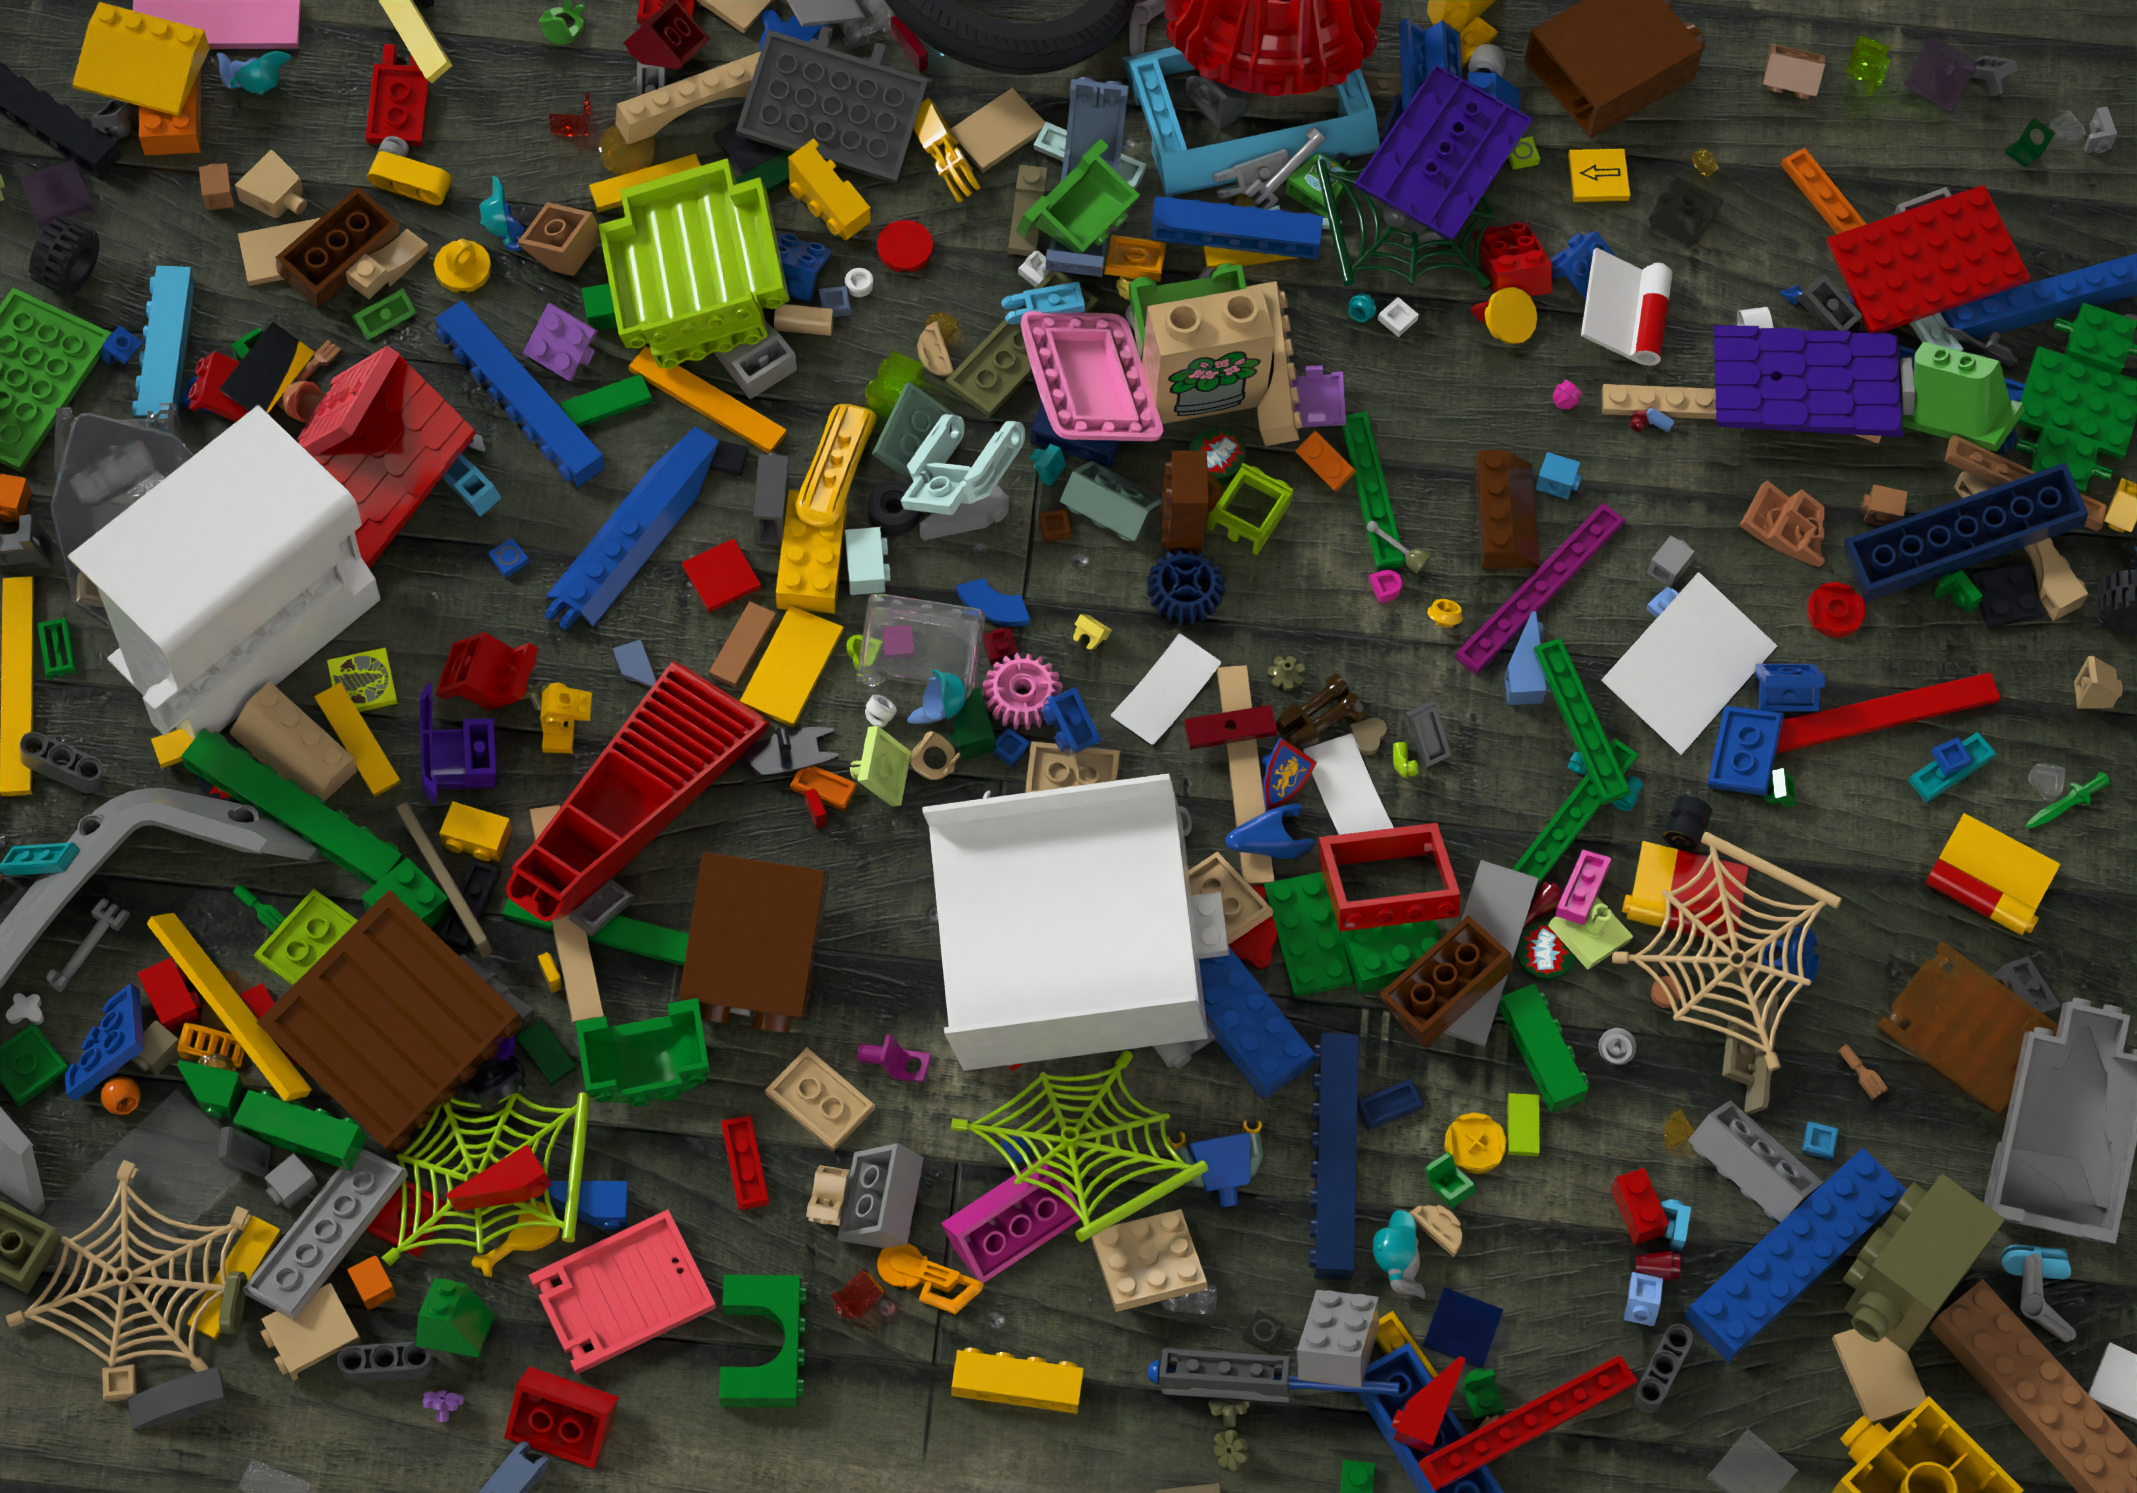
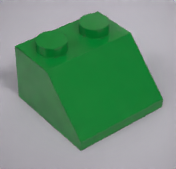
[416,1278,494,1358]

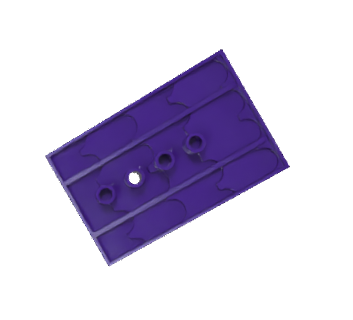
[1354,64,1533,242]
[1714,325,1904,437]

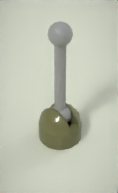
[1367,521,1431,574]

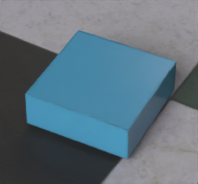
[1801,1121,1839,1160]

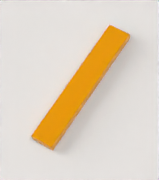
[629,346,787,454]

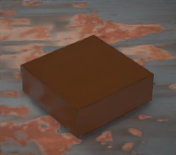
[1038,509,1072,543]

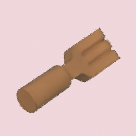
[293,339,342,382]
[1838,1044,1888,1100]

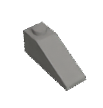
[920,485,1009,541]

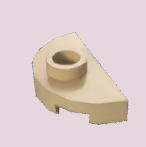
[917,321,954,377]
[1409,1205,1462,1257]

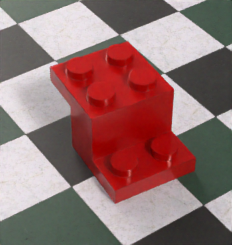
[434,632,539,711]

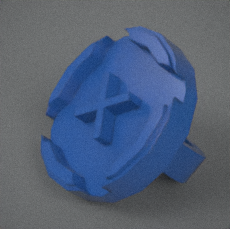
[1762,927,1819,987]

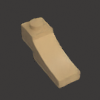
[346,229,429,300]

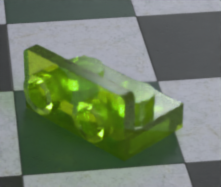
[1846,35,1891,96]

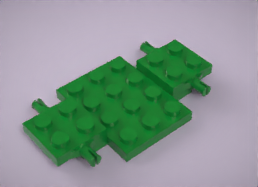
[2015,302,2137,494]

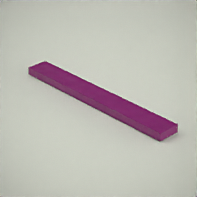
[1454,503,1625,676]

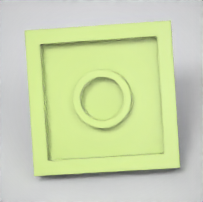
[850,726,911,807]
[1548,897,1633,970]

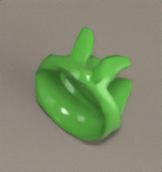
[539,0,585,45]

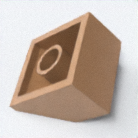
[1763,43,1825,99]
[518,202,601,276]

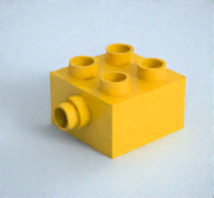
[1831,1396,2024,1493]

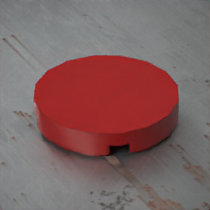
[877,220,933,273]
[1806,582,1866,638]

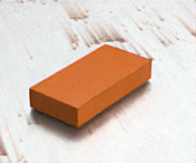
[790,765,857,812]

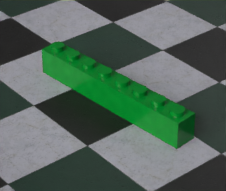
[181,728,403,886]

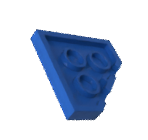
[65,983,145,1101]

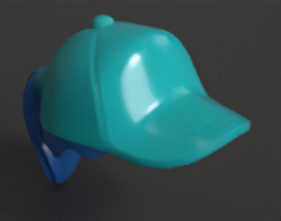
[479,176,526,252]

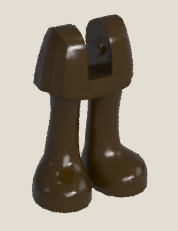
[1276,673,1366,750]

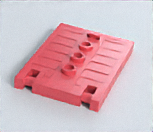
[297,345,400,457]
[529,1210,716,1375]

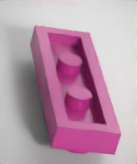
[1556,850,1612,925]

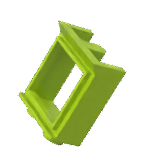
[1207,463,1293,555]

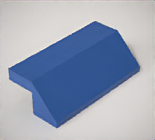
[1399,18,1462,111]

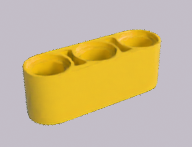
[366,151,453,205]

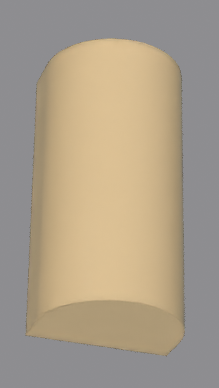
[774,304,834,336]

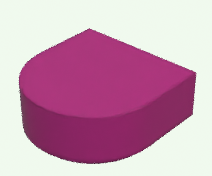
[1368,570,1403,604]

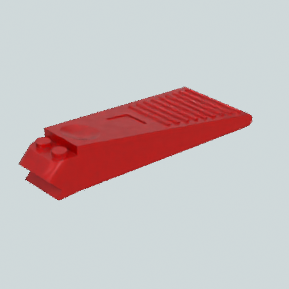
[506,661,770,921]

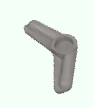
[1128,0,1166,55]
[2020,1254,2076,1342]

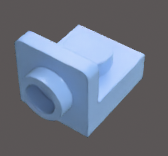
[1624,1272,1663,1326]

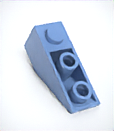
[1504,611,1550,705]

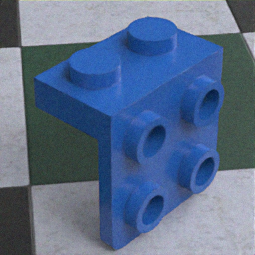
[1550,231,1618,301]
[777,233,832,302]
[1041,687,1102,757]

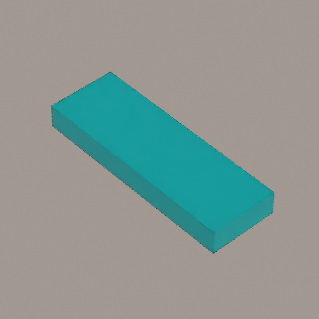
[1908,732,1997,803]
[0,842,80,876]

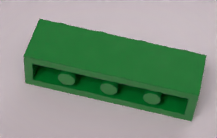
[1498,983,1589,1113]
[233,1090,367,1171]

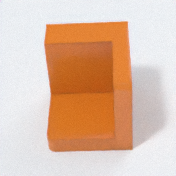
[347,1256,396,1311]

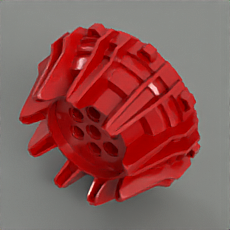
[1165,0,1382,96]

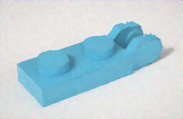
[1001,282,1085,325]

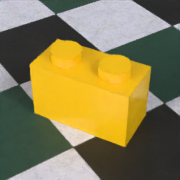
[440,801,512,862]

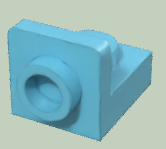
[1660,1199,1691,1252]

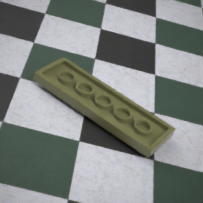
[945,271,1098,418]

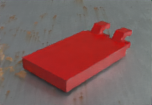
[365,44,429,146]

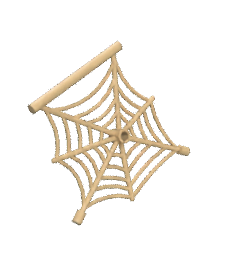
[1612,832,1842,1071]

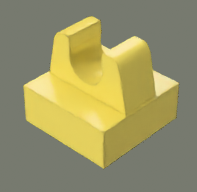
[1073,614,1112,650]

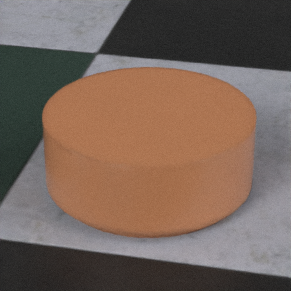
[1651,976,1682,1008]

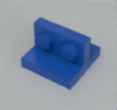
[1755,664,1825,711]

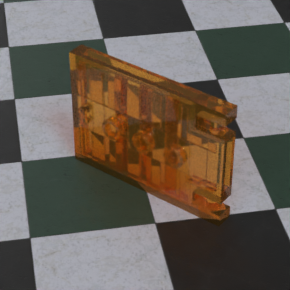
[1877,940,2058,1116]

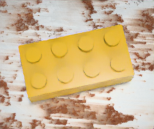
[776,489,847,614]

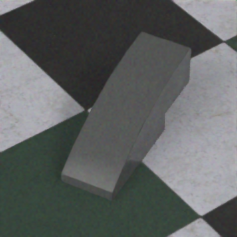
[127,1367,227,1431]

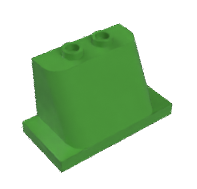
[1016,139,1140,254]
[1903,342,2025,452]

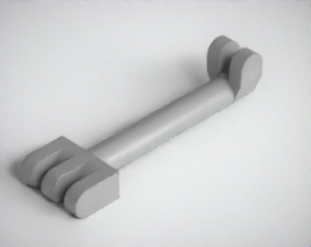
[1245,127,1326,210]
[46,898,130,992]

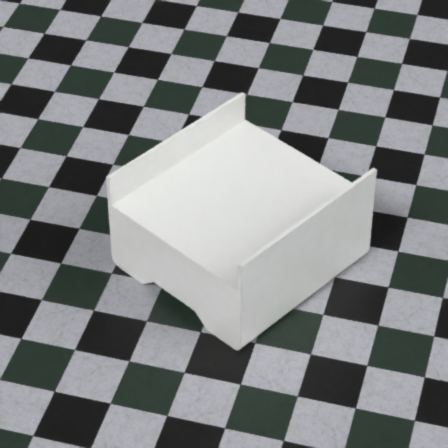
[68,405,381,740]
[922,773,1229,1071]

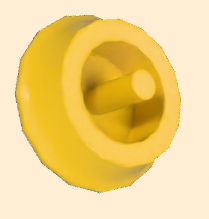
[1427,599,1463,628]

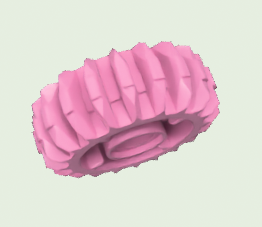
[983,653,1062,731]

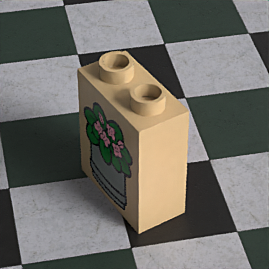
[1142,286,1275,424]

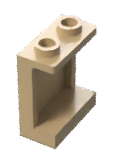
[260,1283,362,1381]

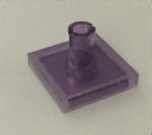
[1903,35,1979,112]
[20,159,93,228]

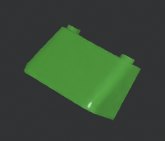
[1128,263,1247,362]

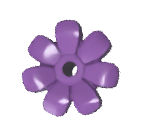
[423,1390,464,1422]

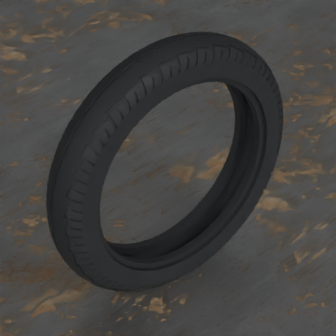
[885,0,1137,75]

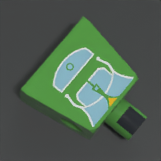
[1285,153,1351,218]

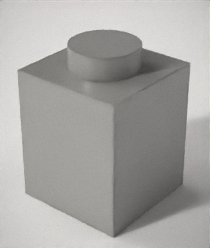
[1647,536,1695,589]
[264,1153,318,1210]

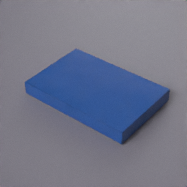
[1707,706,1784,796]

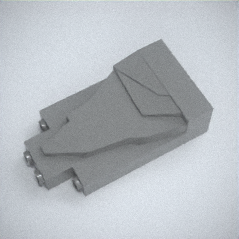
[1984,998,2137,1244]

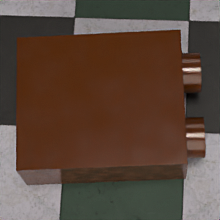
[1524,0,1705,139]
[679,852,830,1033]

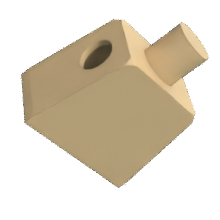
[235,150,307,218]

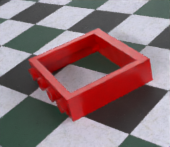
[1319,823,1460,932]

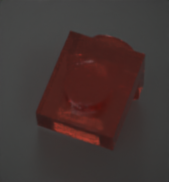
[830,1269,886,1319]

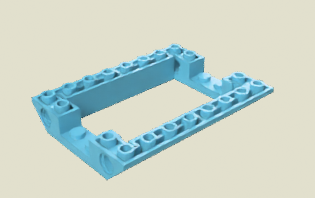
[1122,47,1380,196]

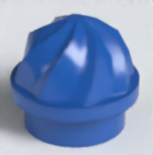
[1000,1136,1031,1164]

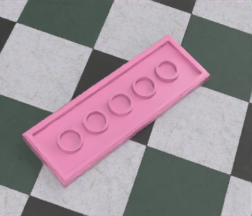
[132,0,301,49]

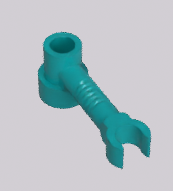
[1567,751,1643,812]

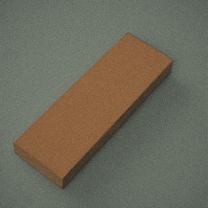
[709,601,776,688]

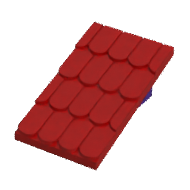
[314,355,477,569]

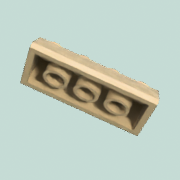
[229,681,357,801]

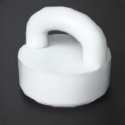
[865,695,897,728]

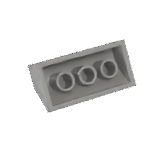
[1688,1100,1824,1223]

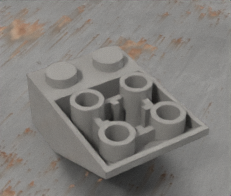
[713,321,797,399]

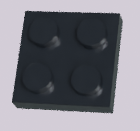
[1969,563,2045,629]

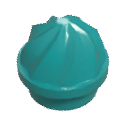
[1348,293,1376,322]

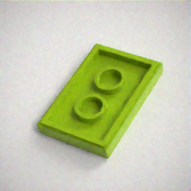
[253,888,358,987]

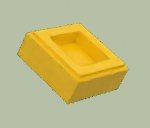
[538,952,562,993]

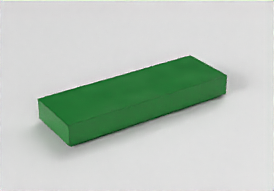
[560,374,652,428]

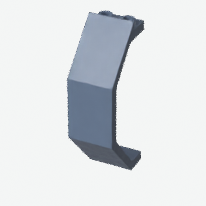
[1046,77,1129,277]

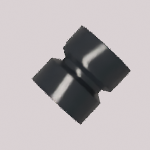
[1662,795,1712,851]

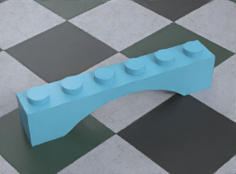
[442,454,502,517]

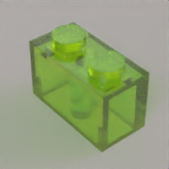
[864,350,924,419]

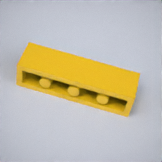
[951,1348,1084,1414]

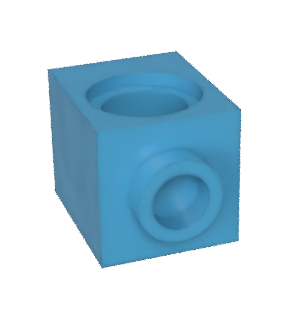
[1535,452,1582,500]

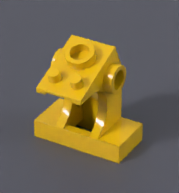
[540,683,592,754]

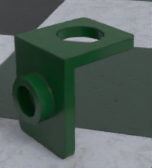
[2004,118,2055,167]

